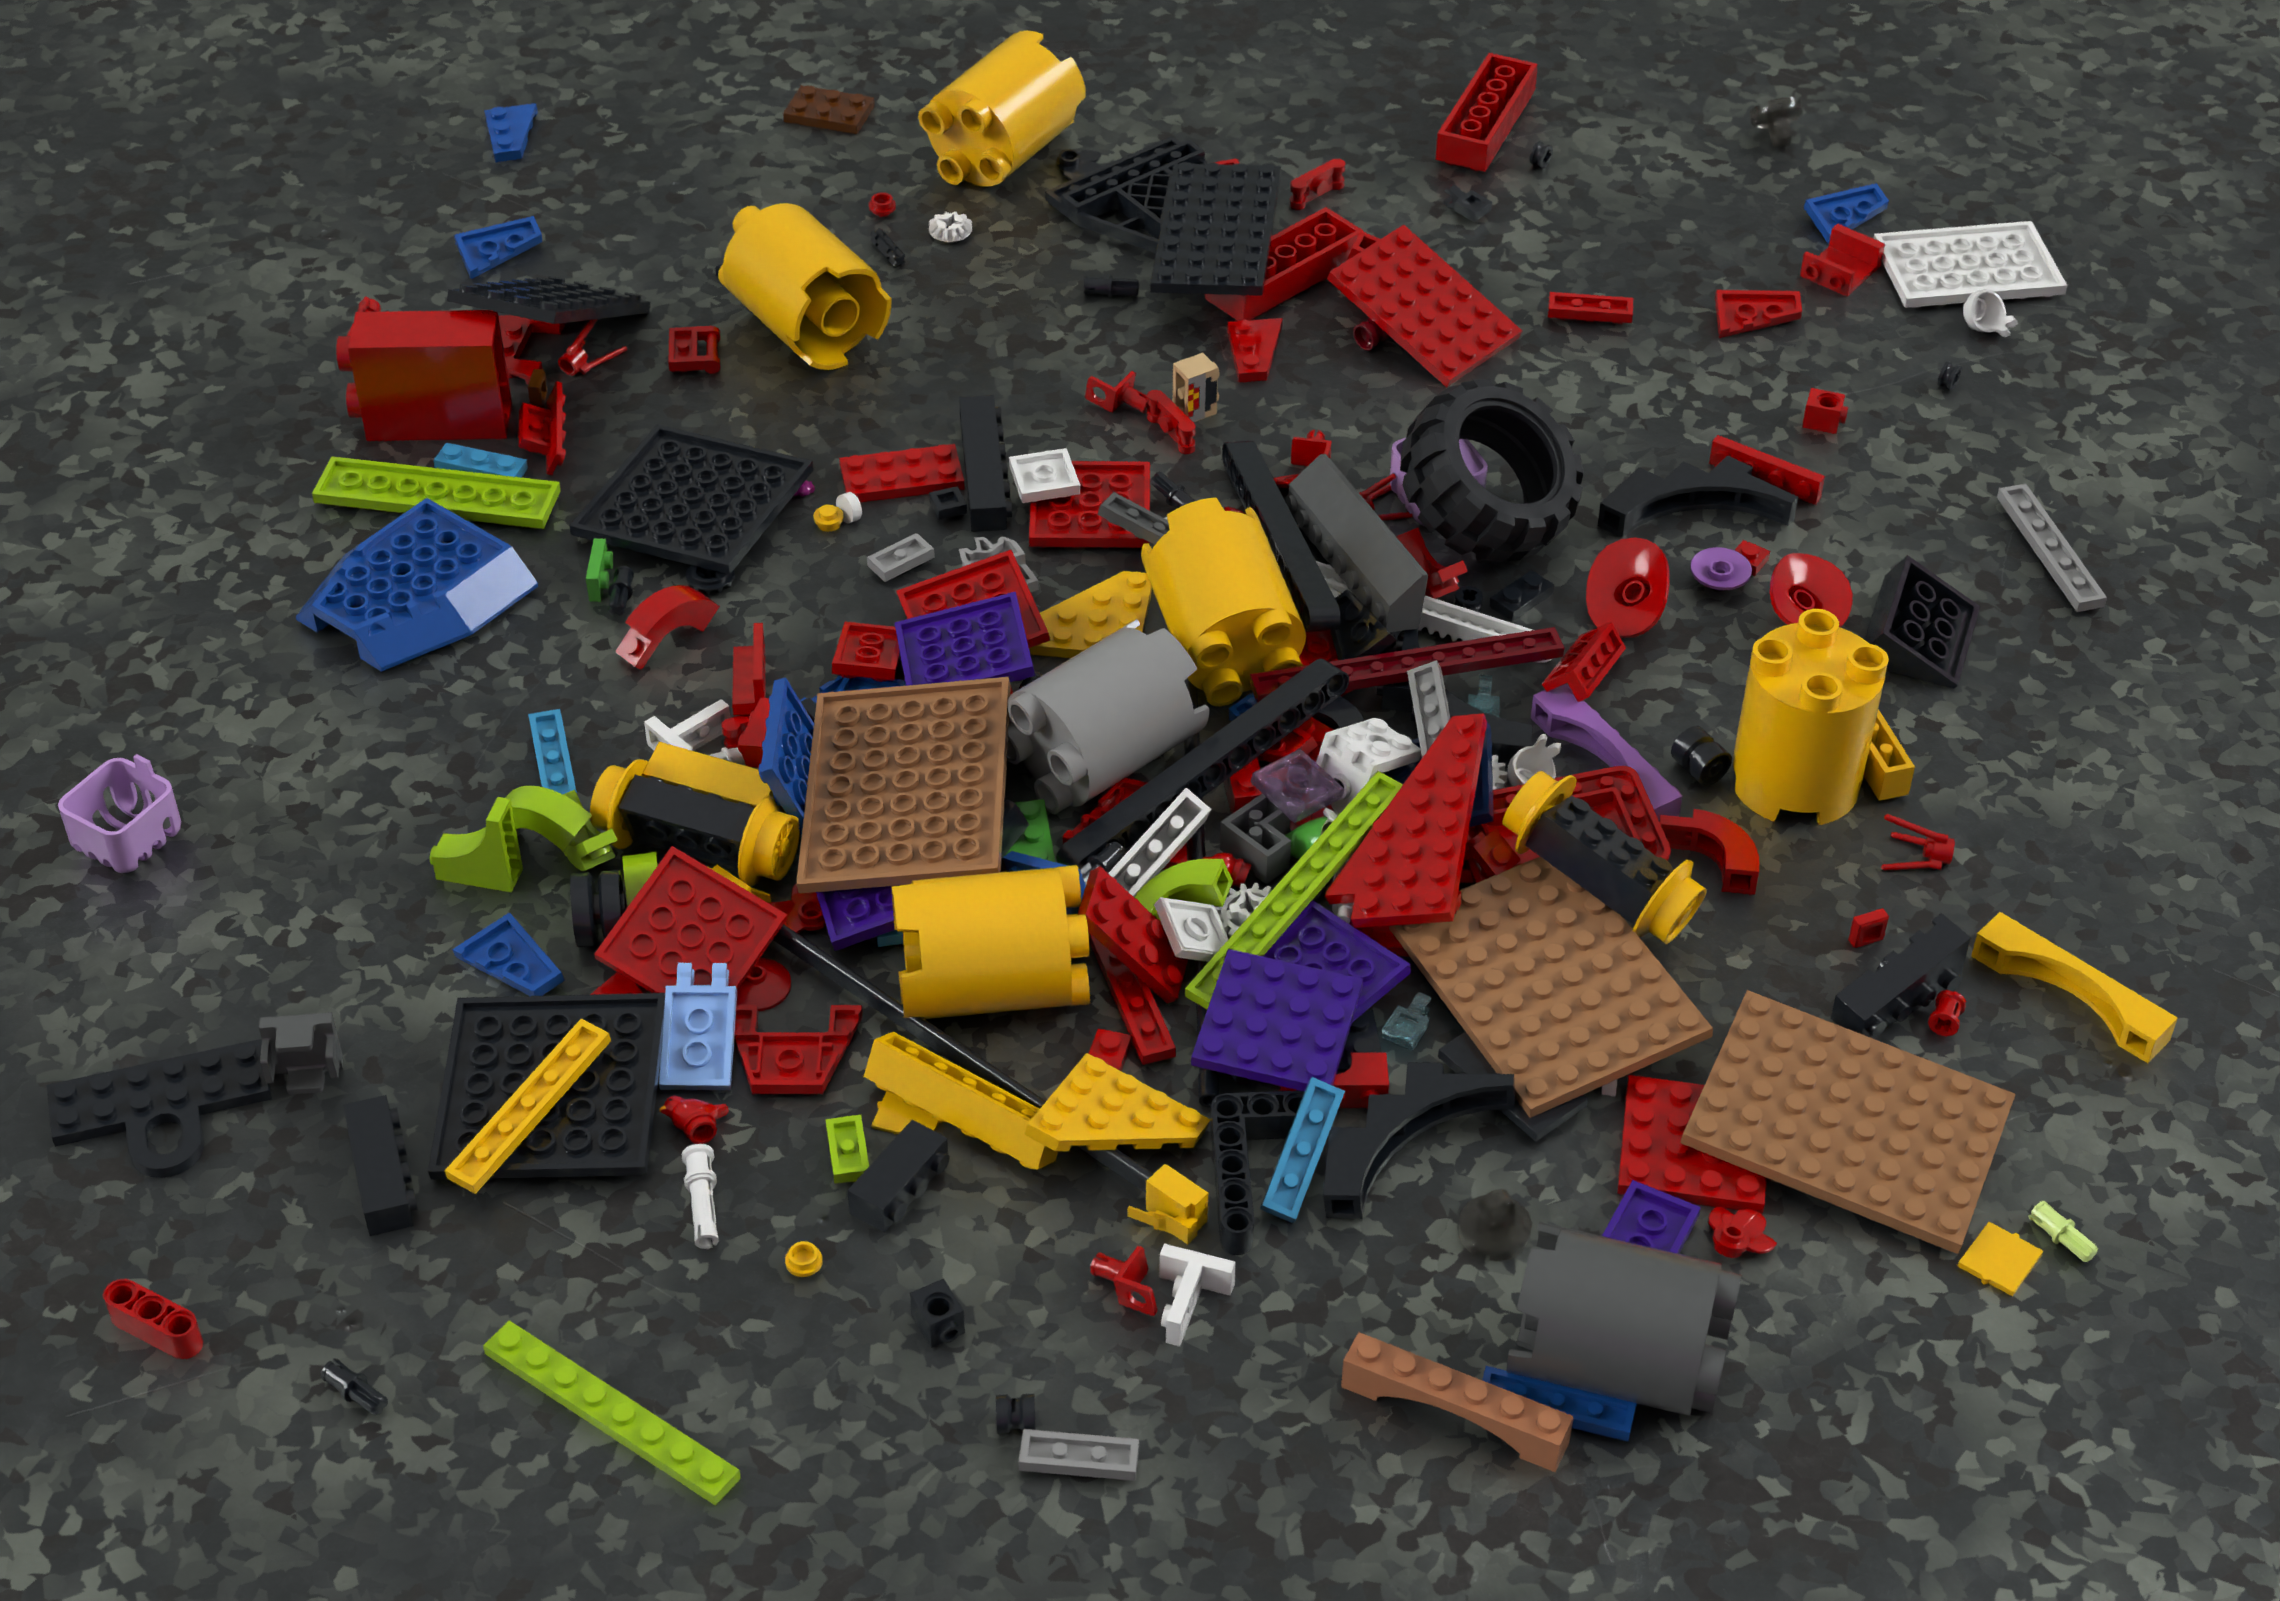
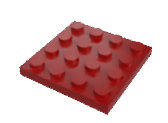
[1029,461,1150,548]
[896,549,1050,648]
[594,846,787,993]
[1617,1075,1766,1213]

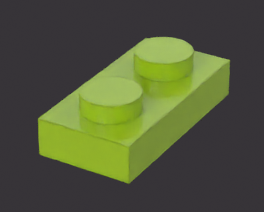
[825,1115,869,1184]

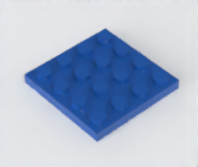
[758,677,814,837]

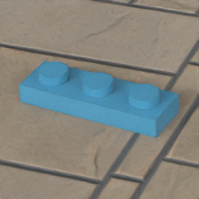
[433,443,528,478]

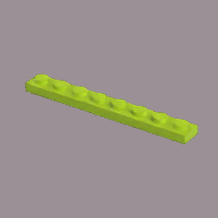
[483,1320,741,1506]

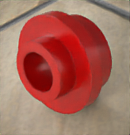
[869,192,896,217]

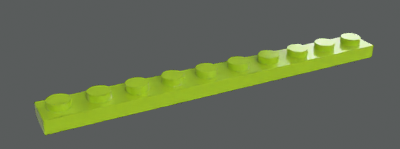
[1185,771,1403,1009]

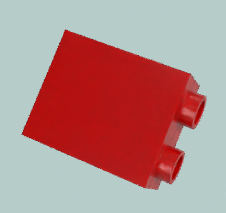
[336,310,512,441]

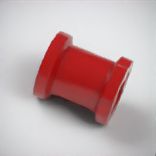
[1928,990,1966,1036]

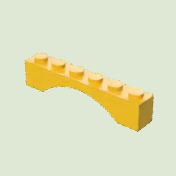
[1971,912,2178,1063]

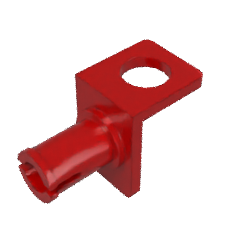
[1085,371,1150,414]
[1291,430,1332,466]
[1090,1246,1158,1316]

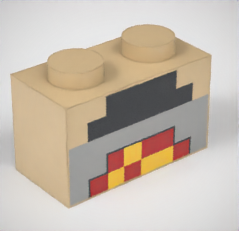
[1173,353,1220,422]

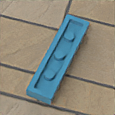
[528,709,577,794]
[1260,1077,1345,1223]

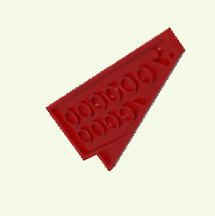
[1325,713,1487,928]

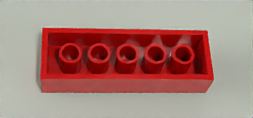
[1435,53,1538,172]
[1205,207,1364,321]

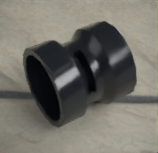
[996,1394,1035,1434]

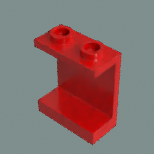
[1800,223,1885,297]

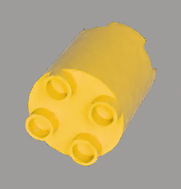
[918,31,1086,187]
[718,203,891,370]
[1141,498,1306,706]
[1733,609,1889,825]
[892,865,1090,1019]

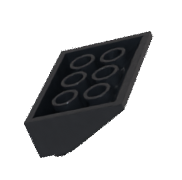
[1864,555,1981,688]

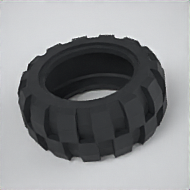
[1400,379,1584,563]

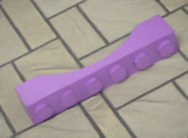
[1531,684,1683,820]

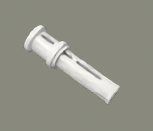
[682,1144,719,1249]

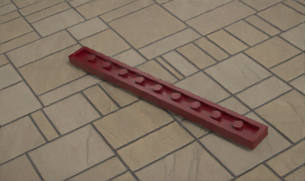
[1250,627,1565,703]

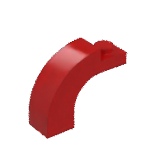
[1396,527,1468,599]
[615,585,720,670]
[1659,809,1760,895]

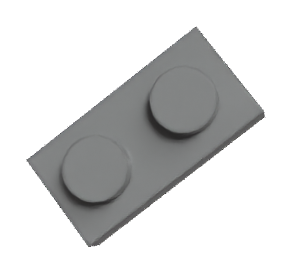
[867,533,935,582]

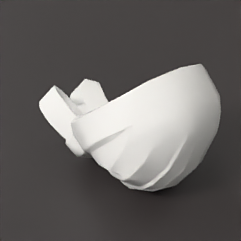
[1963,289,2018,337]
[1507,734,1561,786]

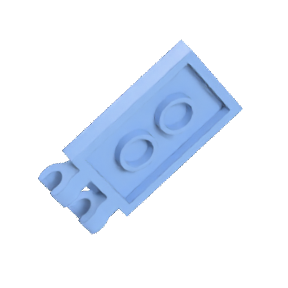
[659,963,737,1090]

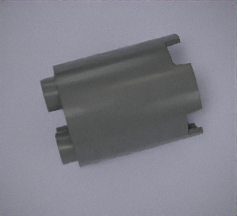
[1507,1222,1742,1416]

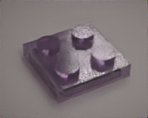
[1250,749,1345,823]

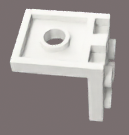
[1305,718,1421,815]

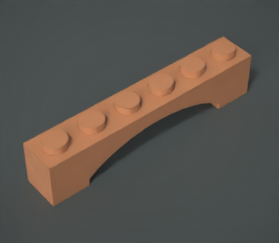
[1341,1332,1574,1472]

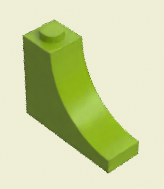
[430,797,523,893]

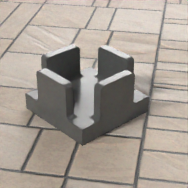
[259,1012,344,1095]

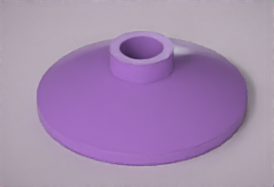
[1690,547,1752,590]

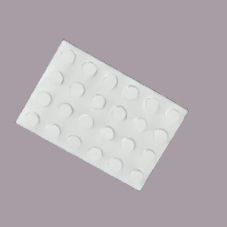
[1873,221,2067,308]

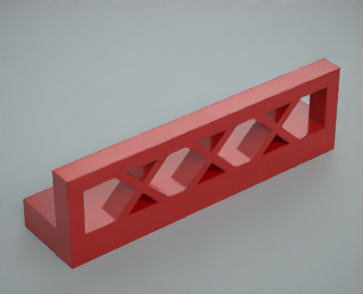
[1542,622,1626,702]
[732,623,766,715]

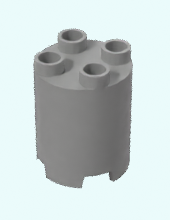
[1007,619,1209,814]

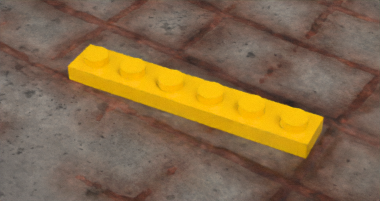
[445,1019,611,1194]

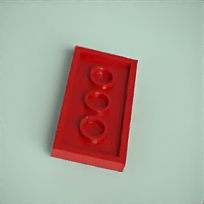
[839,444,965,503]
[1077,866,1188,1004]

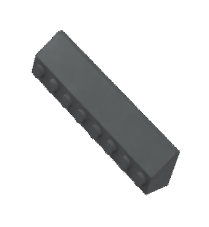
[1285,454,1428,632]

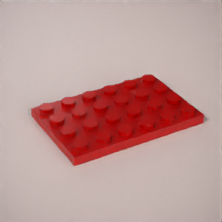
[1327,225,1523,388]

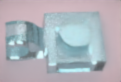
[1468,674,1500,717]
[1382,992,1431,1051]

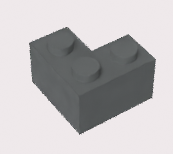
[1220,790,1291,885]

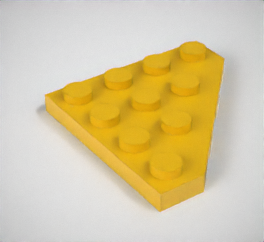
[1029,571,1153,658]
[1024,1053,1211,1151]

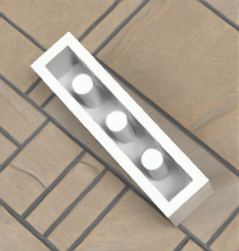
[1108,788,1211,897]

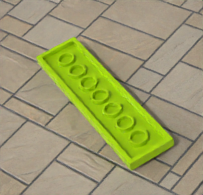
[312,456,561,529]

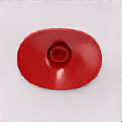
[1586,537,1670,638]
[1770,553,1853,628]

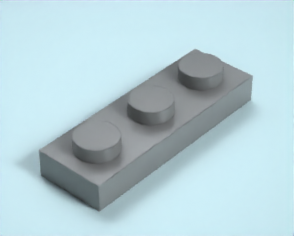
[1019,1429,1139,1481]

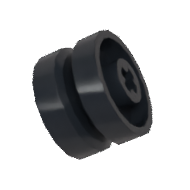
[570,870,627,947]

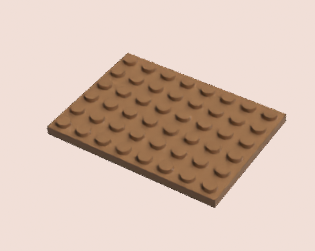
[796,677,1011,893]
[1389,857,1713,1118]
[1680,990,2016,1254]

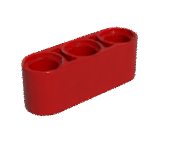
[103,1279,203,1359]

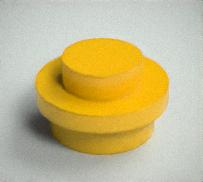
[813,505,844,532]
[785,1241,823,1277]

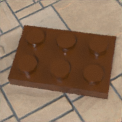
[783,85,874,134]

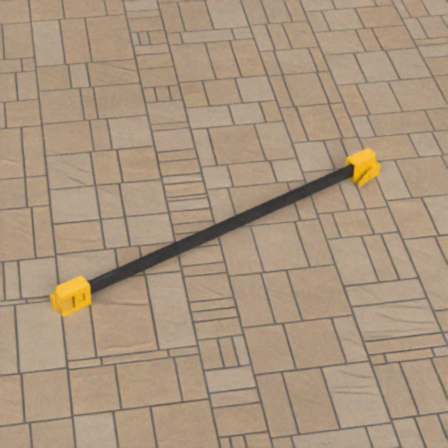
[708,865,1209,1245]

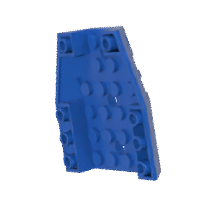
[296,498,538,672]

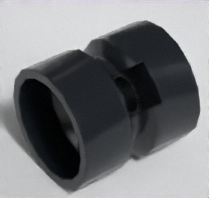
[1671,726,1732,786]

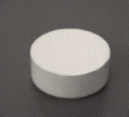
[836,492,862,524]

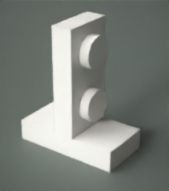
[644,699,730,751]
[1159,1244,1235,1346]

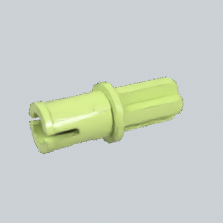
[2029,1201,2098,1262]

